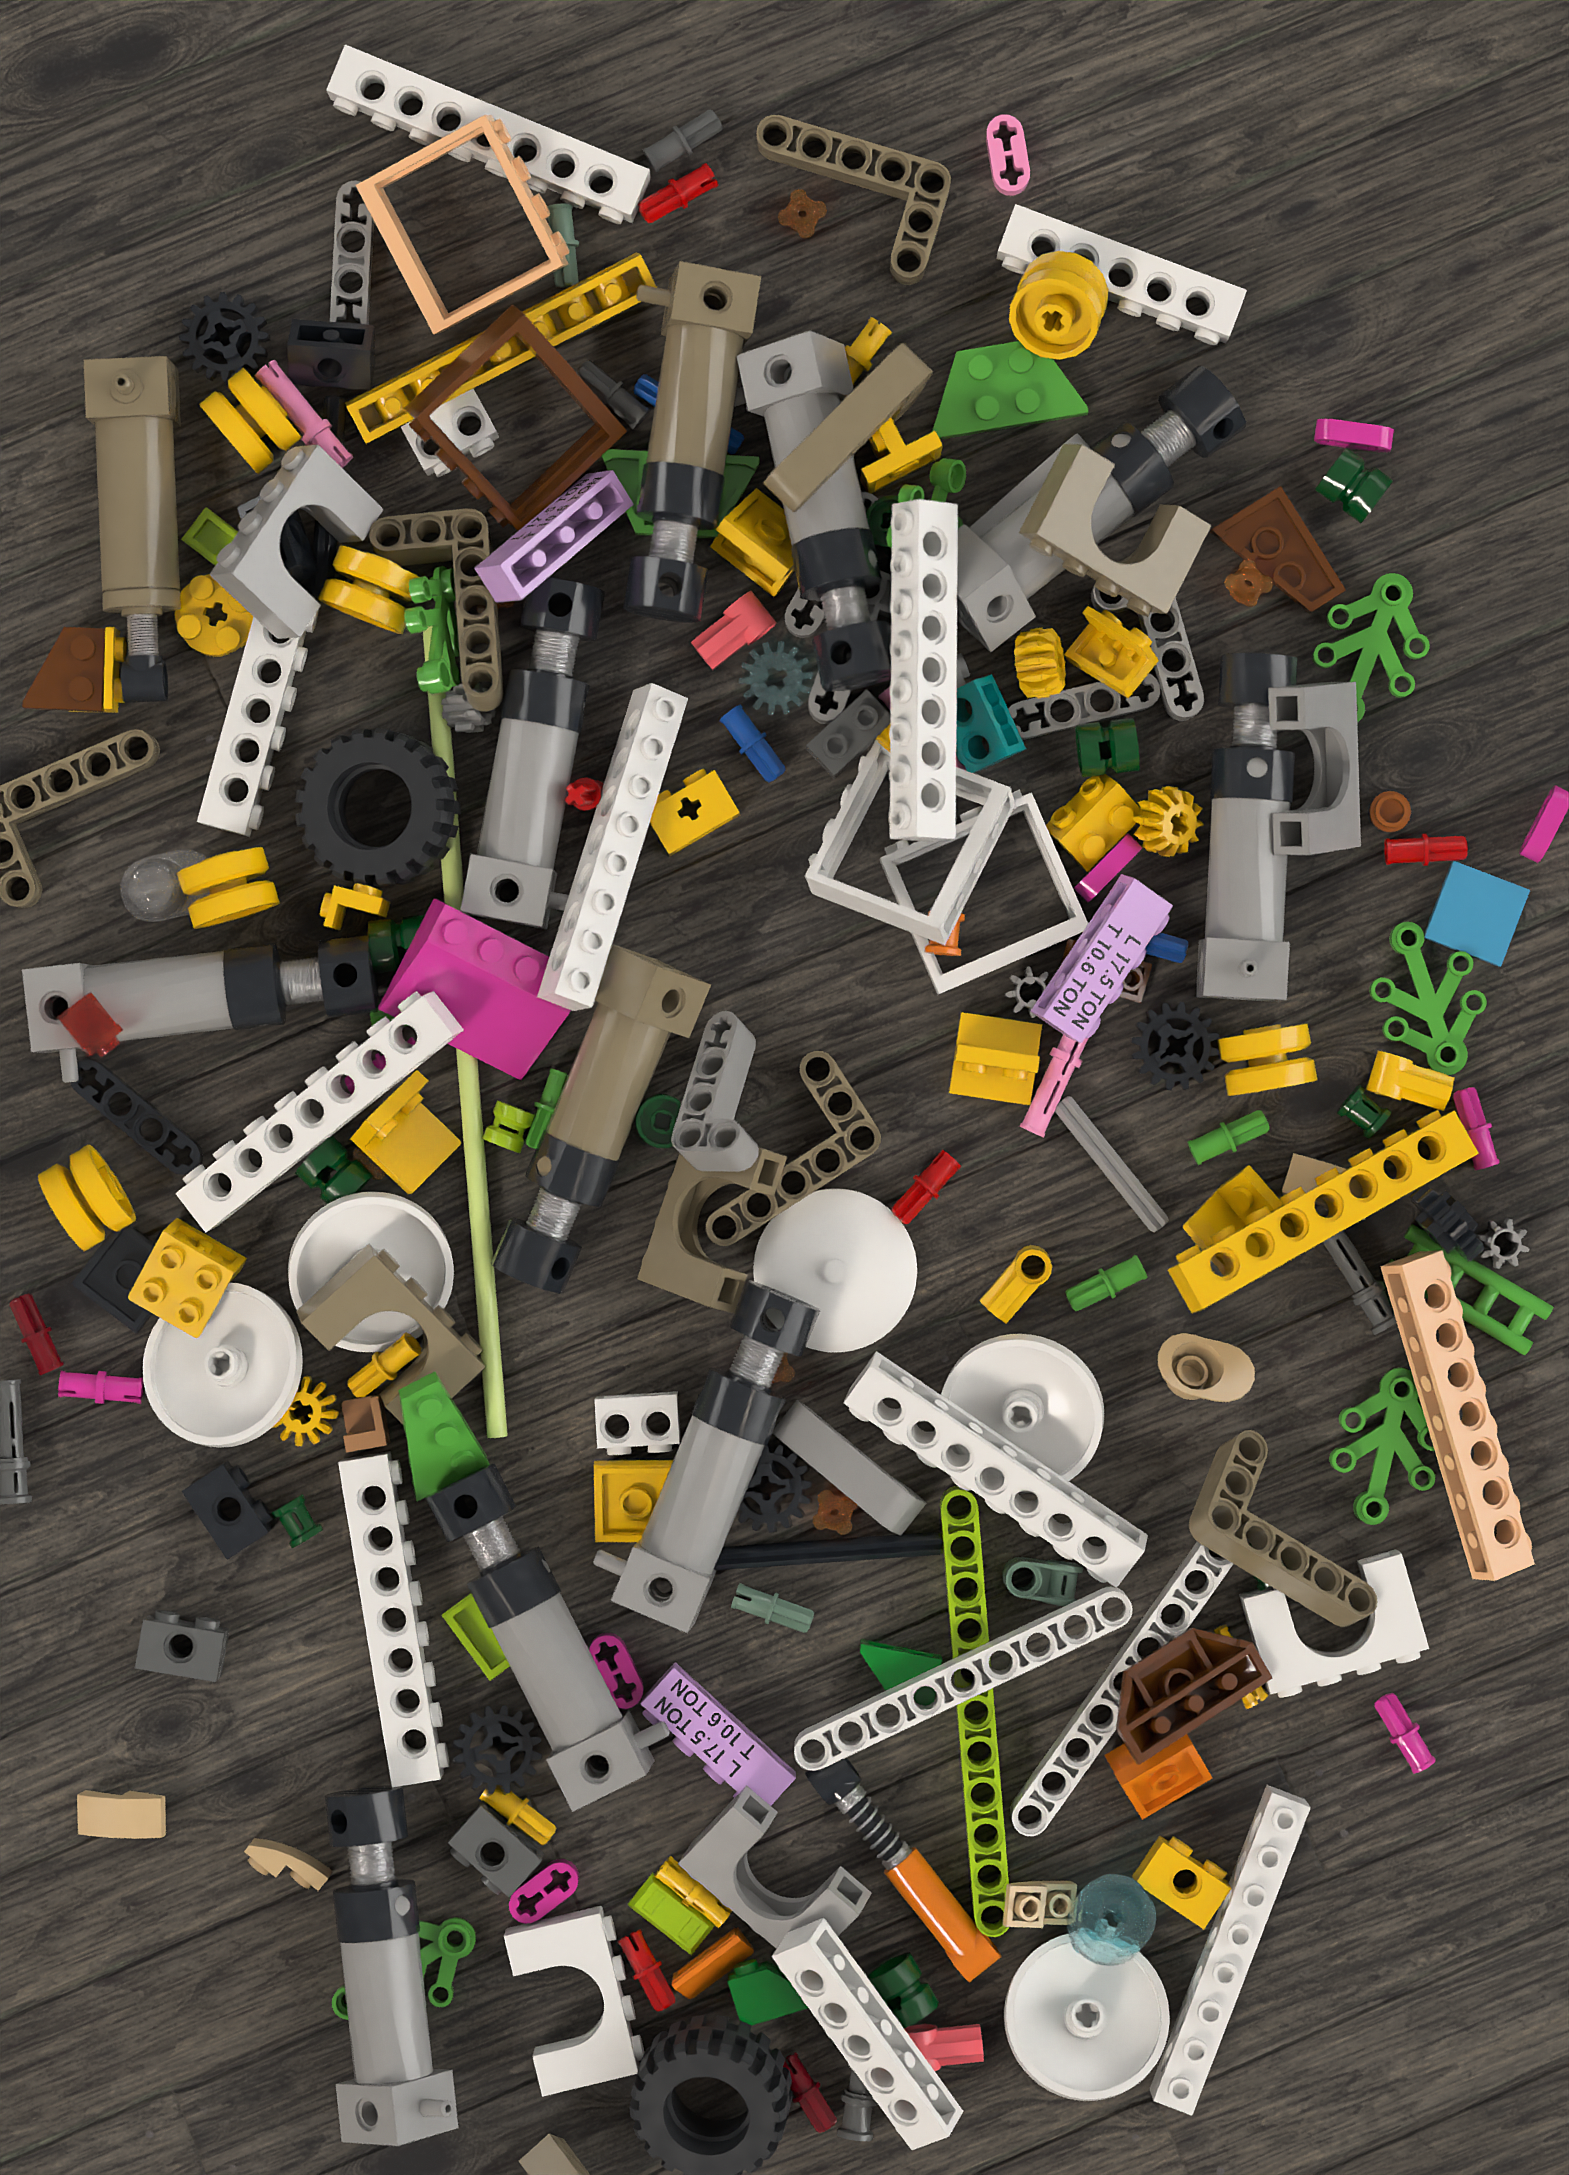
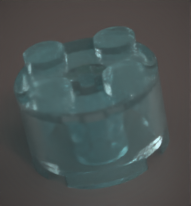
[1067,1874,1156,1966]

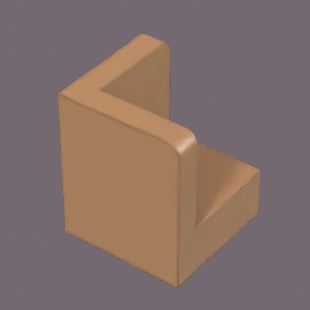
[342,1394,391,1453]

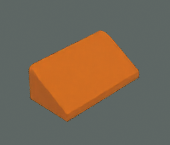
[672,1928,754,1999]

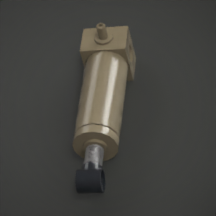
[83,356,181,703]

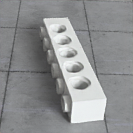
[996,204,1247,345]
[197,609,319,837]
[772,1918,963,2150]

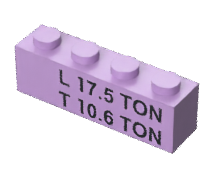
[474,470,634,602]
[1030,874,1173,1044]
[641,1662,796,1806]

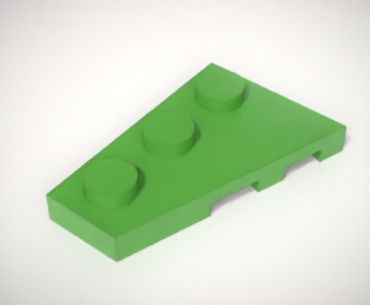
[398,1371,490,1501]

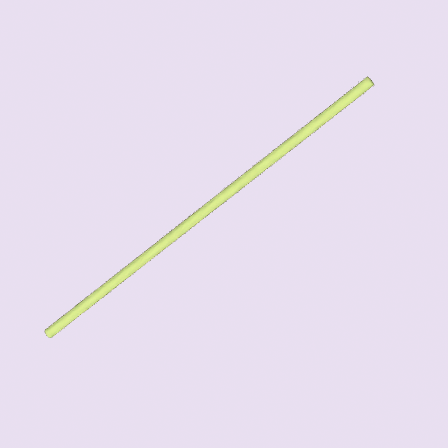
[423,626,508,1438]

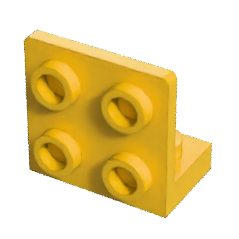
[350,1070,461,1194]
[1183,1165,1294,1275]
[128,1218,247,1338]

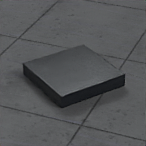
[71,1224,156,1334]

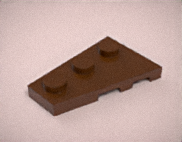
[1210,486,1346,614]

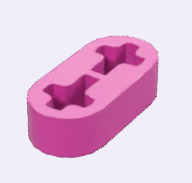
[1314,419,1394,452]
[1519,785,1569,863]
[1074,833,1143,902]
[589,1633,644,1709]
[509,1859,579,1924]

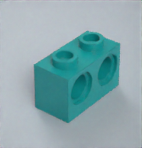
[956,674,1026,773]

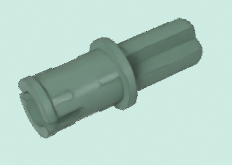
[547,203,579,288]
[731,1583,814,1633]

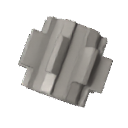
[441,683,496,733]
[1005,967,1048,1018]
[1477,1218,1529,1269]

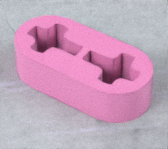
[986,115,1030,196]

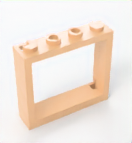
[356,115,570,334]

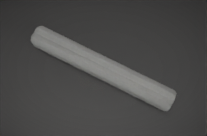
[1055,1096,1169,1232]

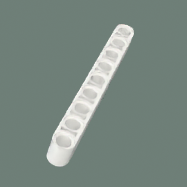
[1010,1542,1233,1836]
[794,1586,1132,1771]

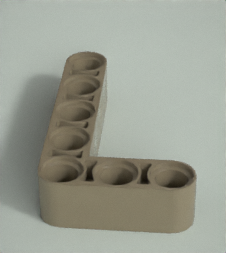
[756,115,951,285]
[764,343,933,512]
[369,508,504,712]
[0,729,160,908]
[706,1051,881,1246]
[1189,1430,1378,1627]

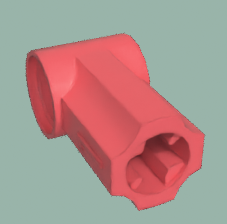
[691,591,777,670]
[905,2024,984,2071]

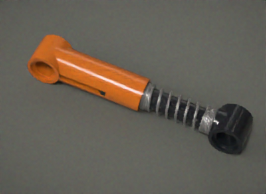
[805,1757,1002,1982]

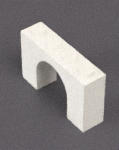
[1239,1549,1429,1698]
[504,1905,644,2096]

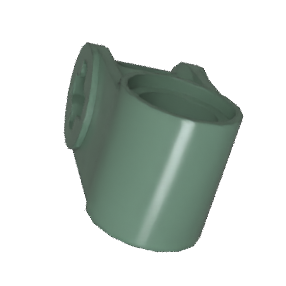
[1002,1557,1084,1606]

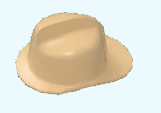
[1158,1333,1255,1402]

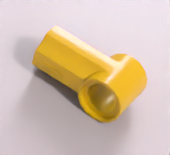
[1366,1051,1454,1111]
[979,1245,1052,1324]

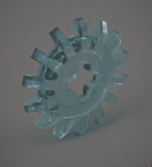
[739,641,813,715]

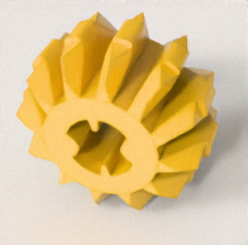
[1014,627,1066,699]
[1132,786,1204,857]
[272,1376,339,1446]

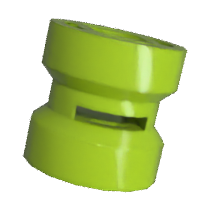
[482,1100,535,1153]

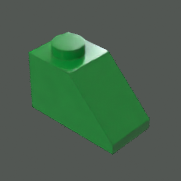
[859,1639,942,1706]
[727,1959,808,2026]

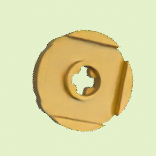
[175,574,254,657]

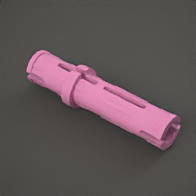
[255,360,353,468]
[1020,1034,1088,1138]

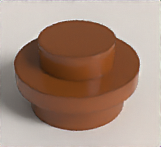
[1369,791,1411,832]

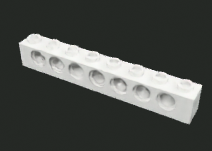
[326,45,651,224]
[889,499,958,841]
[537,683,688,1011]
[176,991,464,1232]
[844,1351,1148,1588]
[338,1451,449,1788]
[1149,1785,1311,2116]

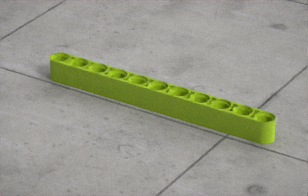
[940,1486,1009,1937]

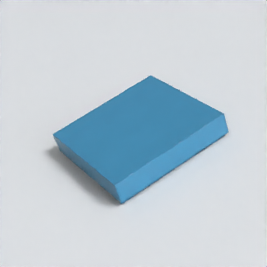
[1424,861,1530,967]

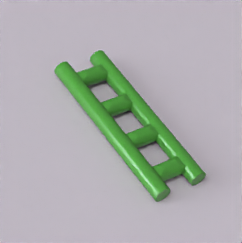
[1387,1224,1553,1356]

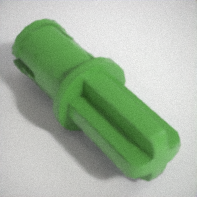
[526,1069,568,1149]
[1187,1110,1270,1165]
[1066,1254,1147,1311]

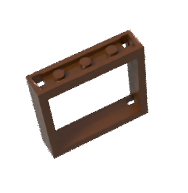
[404,305,627,531]

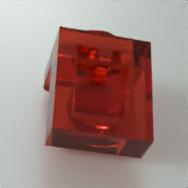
[57,992,123,1058]

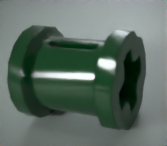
[1337,1085,1392,1139]
[271,1494,324,1548]

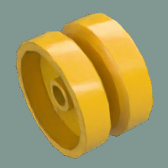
[1009,251,1108,360]
[199,368,302,474]
[319,546,418,634]
[177,847,280,929]
[1218,1024,1317,1096]
[38,1145,136,1251]

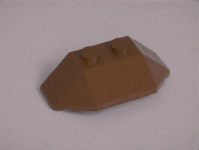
[1116,1628,1273,1765]

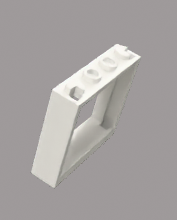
[805,740,1015,945]
[880,789,1088,994]

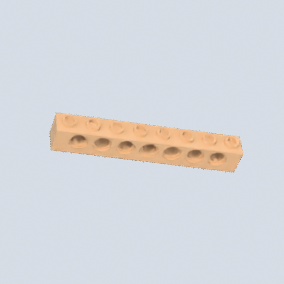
[1380,1250,1535,1581]

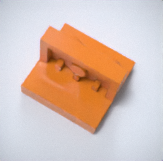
[1104,1734,1212,1820]

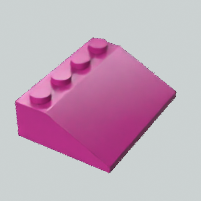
[378,898,571,1080]

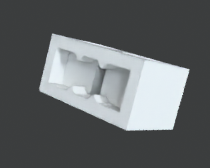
[401,389,499,477]
[594,1391,681,1455]

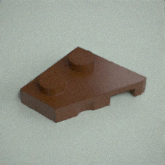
[22,627,105,712]

